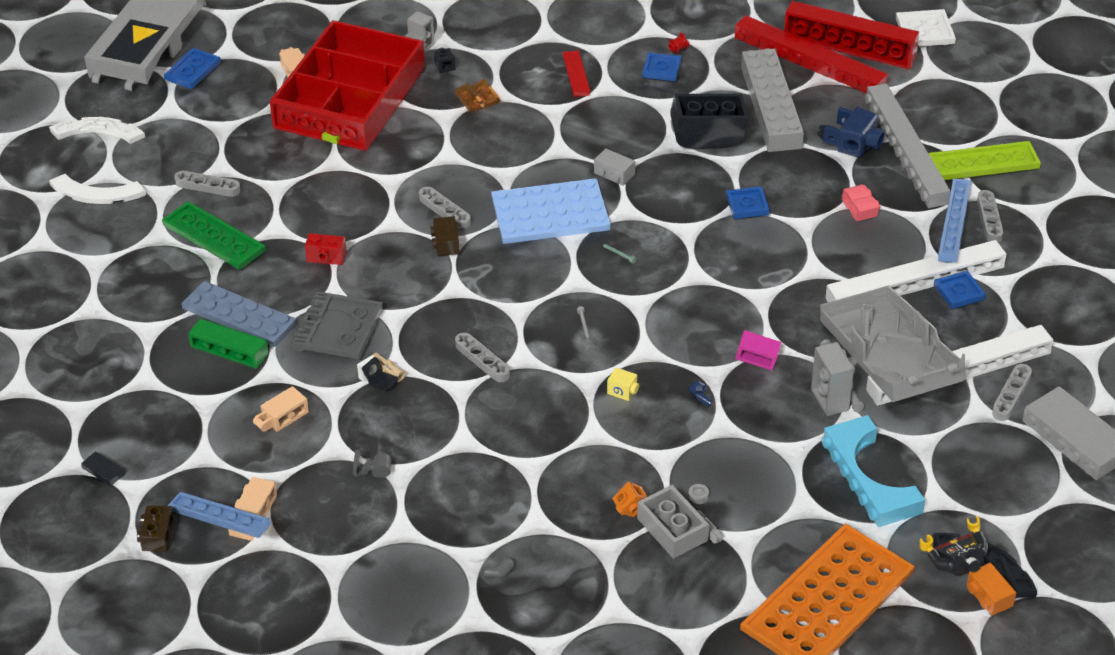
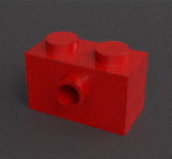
[304,233,347,265]

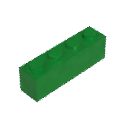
[188,319,269,369]

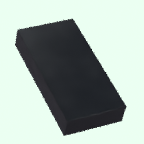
[81,451,125,486]

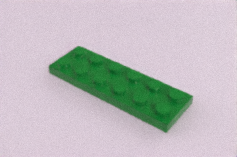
[162,201,266,270]

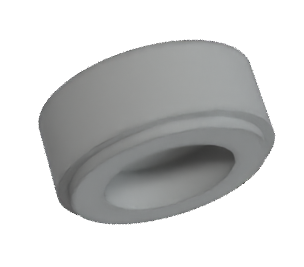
[688,484,709,504]

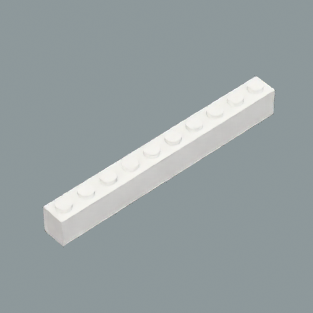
[826,240,1006,302]
[866,325,1053,406]

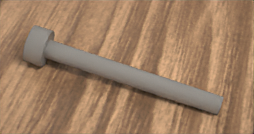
[577,307,590,339]

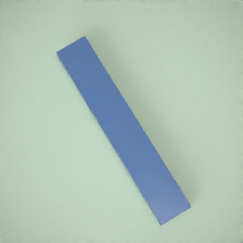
[168,492,272,538]

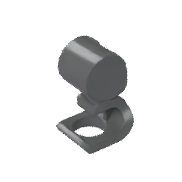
[352,449,392,478]

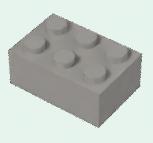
[811,342,855,416]
[637,485,709,559]

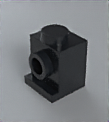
[434,48,456,73]

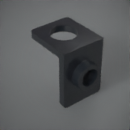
[362,357,399,391]

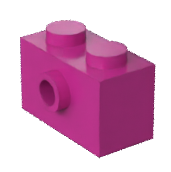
[735,330,781,371]

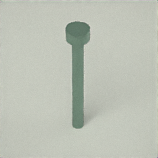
[603,244,637,264]

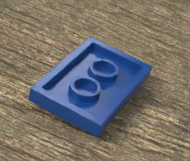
[164,48,221,89]

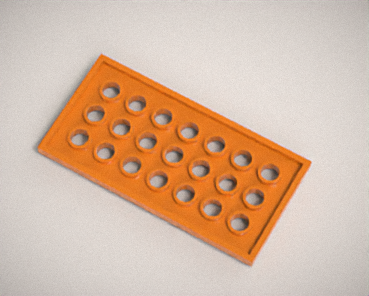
[740,523,915,655]

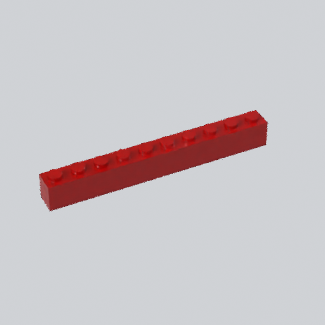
[734,15,888,93]

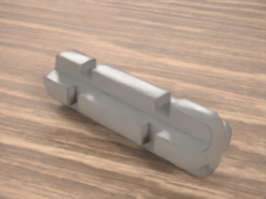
[697,510,723,544]

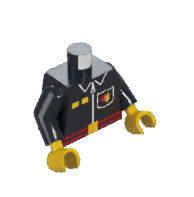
[919,516,988,576]

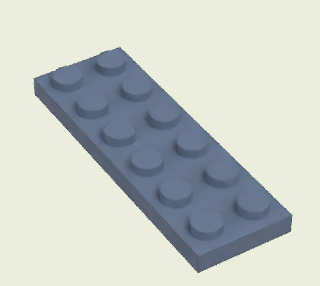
[182,281,297,347]

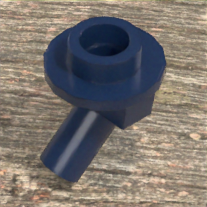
[688,381,713,407]

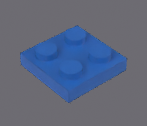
[643,52,681,81]
[726,187,769,219]
[934,270,986,309]

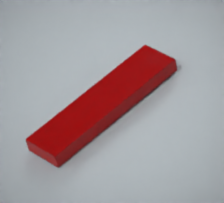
[562,50,590,97]

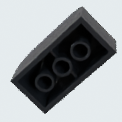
[670,93,749,148]

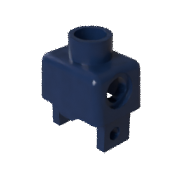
[823,107,885,158]

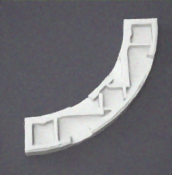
[49,117,145,144]
[49,174,146,204]

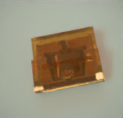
[454,78,501,112]

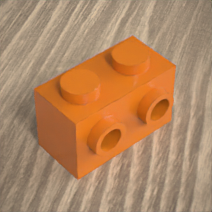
[966,563,1016,616]

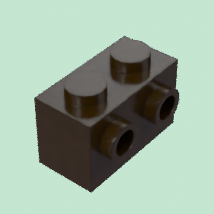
[430,216,459,256]
[137,505,174,552]

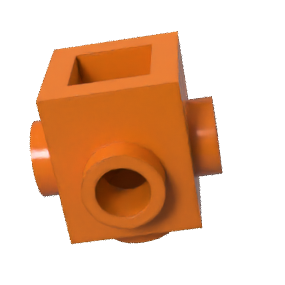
[612,481,648,518]

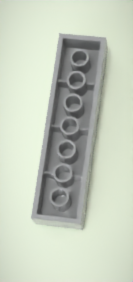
[741,49,804,152]

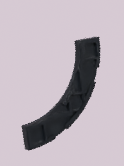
[932,533,1037,598]

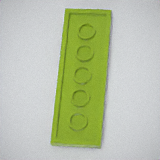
[928,141,1041,180]

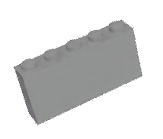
[1022,386,1115,480]

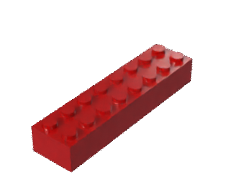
[784,1,920,70]

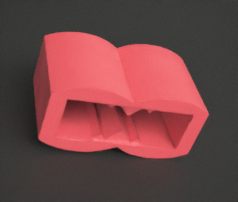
[842,184,880,221]

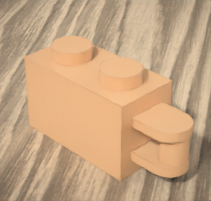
[279,47,305,77]
[253,386,309,432]

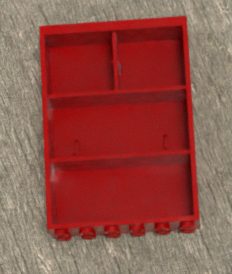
[269,20,426,151]

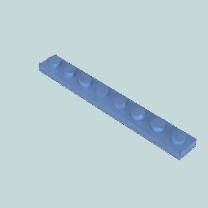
[938,179,971,263]

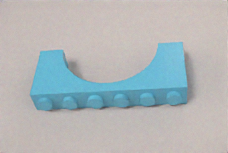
[822,415,925,528]

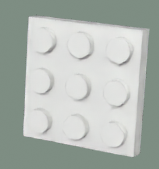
[896,9,956,46]

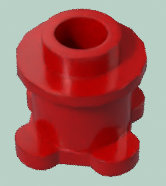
[668,32,690,54]

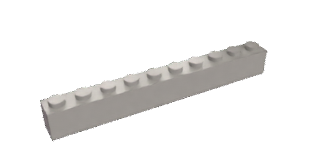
[865,84,950,208]

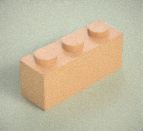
[228,477,277,541]

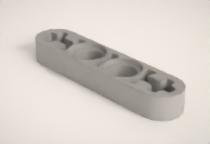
[174,171,241,197]
[419,187,471,229]
[977,190,1003,243]
[455,333,510,382]
[992,364,1032,421]

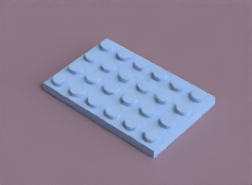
[491,178,610,244]

